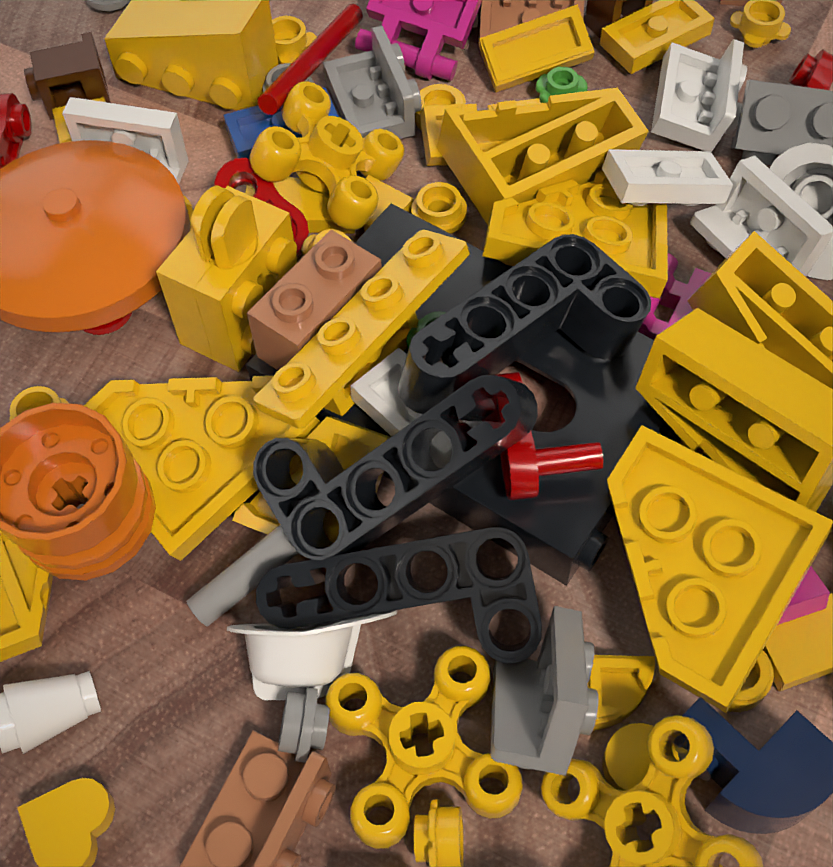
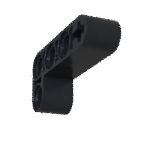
[398,234,651,414]
[253,375,538,560]
[256,527,542,663]

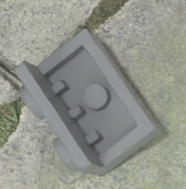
[323,25,422,139]
[731,80,833,165]
[491,606,598,776]

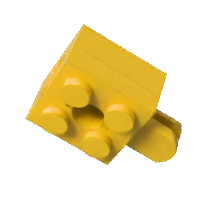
[156,185,297,372]

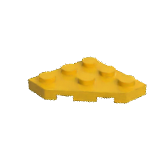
[482,170,668,299]
[84,376,321,561]
[607,425,833,713]

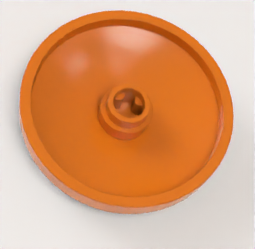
[0,140,190,332]

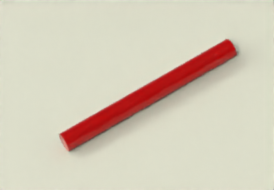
[258,4,363,115]

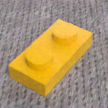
[600,0,715,74]

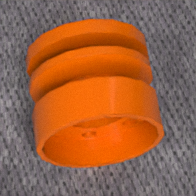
[0,403,156,580]

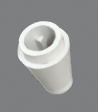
[0,671,101,754]

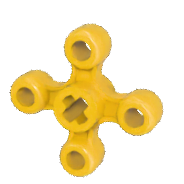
[249,81,404,230]
[325,646,523,849]
[541,715,763,867]

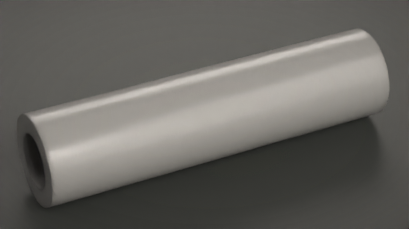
[187,525,299,627]

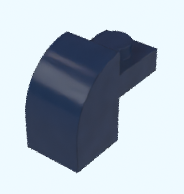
[673,697,833,834]

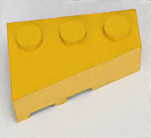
[104,0,279,111]
[436,87,649,225]
[687,231,833,389]
[635,308,833,512]

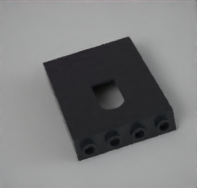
[246,203,673,586]

